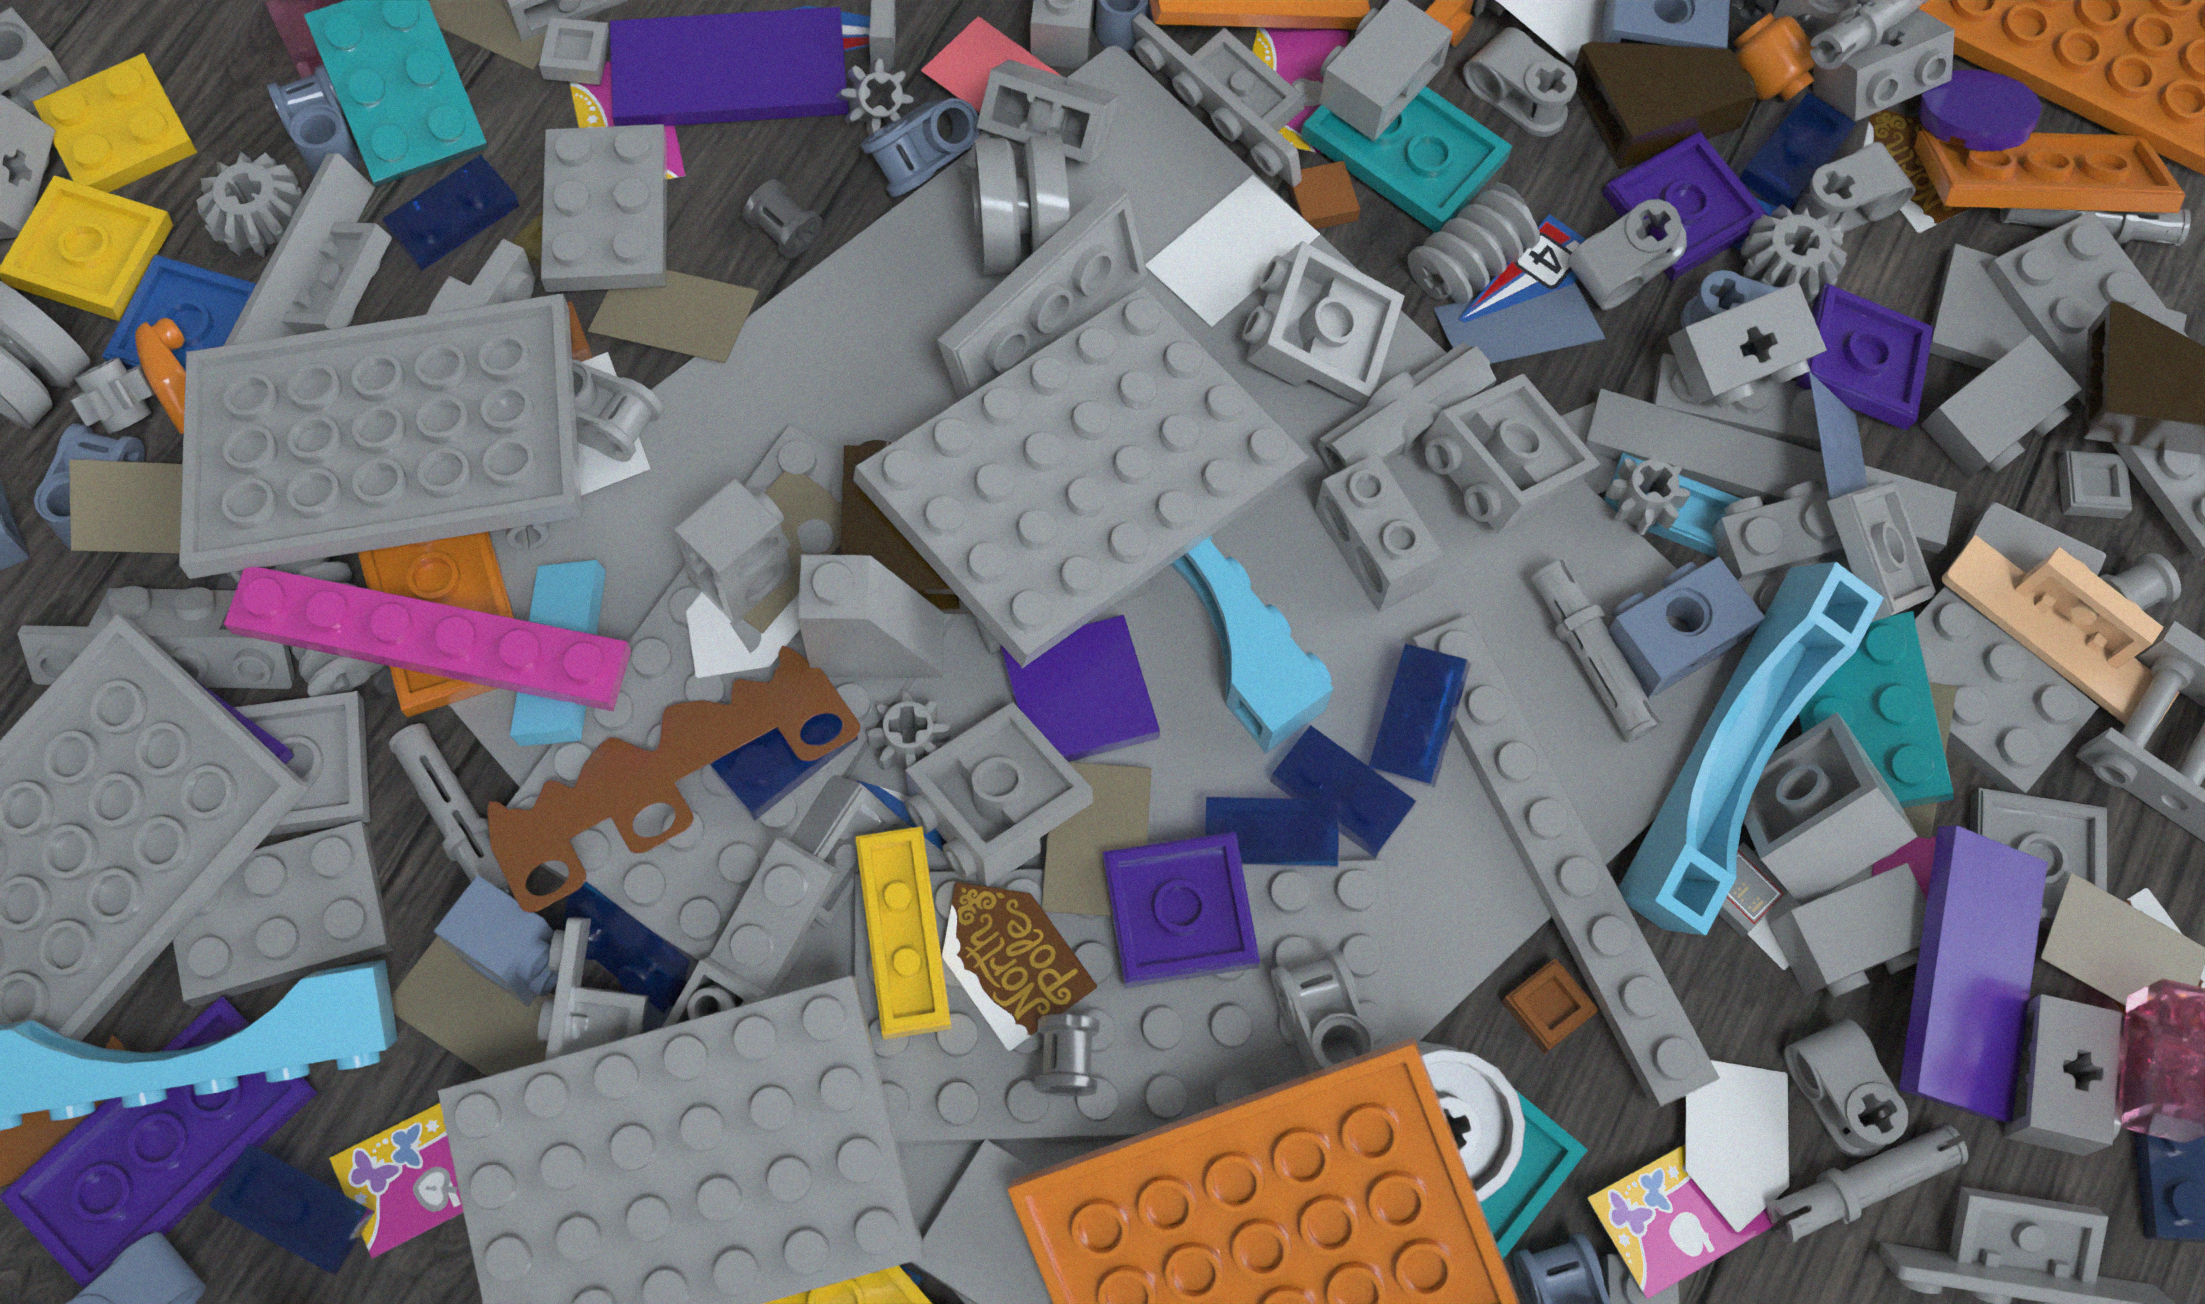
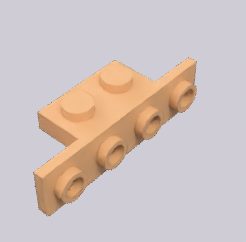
[1942,534,2180,728]

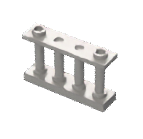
[2076,621,2205,842]

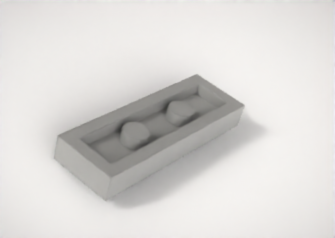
[1652,353,1822,453]

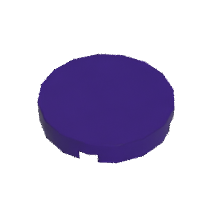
[1918,70,2042,151]

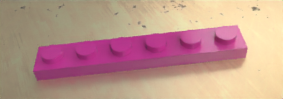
[224,567,631,711]

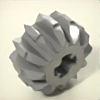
[196,151,304,258]
[1740,204,1847,304]

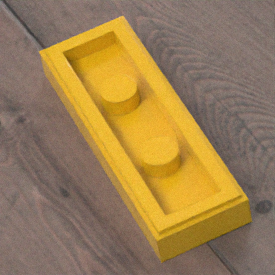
[855,826,952,1040]

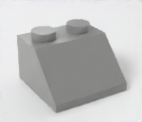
[1744,712,1918,906]

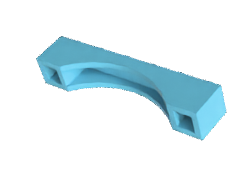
[1170,535,1334,754]
[1618,562,1884,936]
[0,960,398,1130]

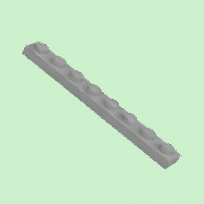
[1410,614,1720,1110]

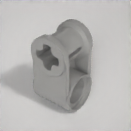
[1463,27,1577,137]
[1794,142,1916,233]
[1568,199,1687,310]
[572,359,664,462]
[1271,948,1375,1074]
[1784,1018,1908,1159]

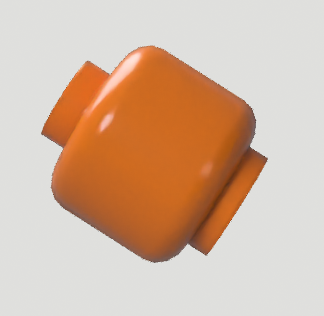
[1733,13,1816,102]

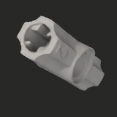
[1318,342,1497,475]

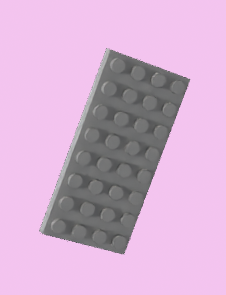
[506,424,960,964]
[855,860,1402,1147]

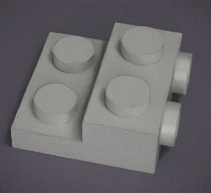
[1242,241,1405,406]
[1421,373,1602,534]
[1710,480,1853,639]
[904,702,1093,887]

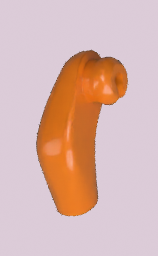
[135,318,186,434]

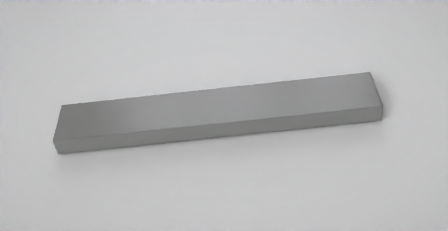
[1584,389,1957,554]

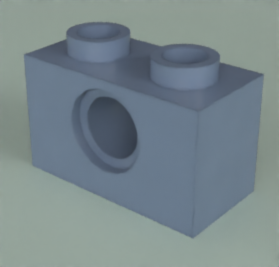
[1600,0,1730,49]
[1608,557,1765,699]
[434,875,559,1007]

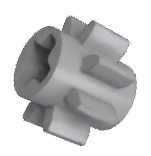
[836,59,914,135]
[70,357,154,434]
[1606,452,1690,535]
[867,692,950,771]

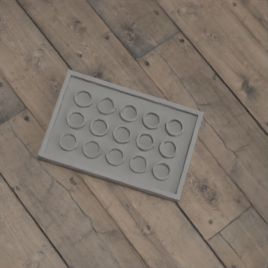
[853,286,1310,668]
[179,294,582,579]
[0,614,310,1041]
[438,975,926,1304]

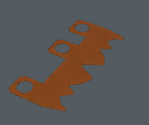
[487,646,861,913]

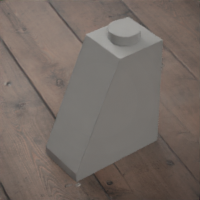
[798,554,944,678]

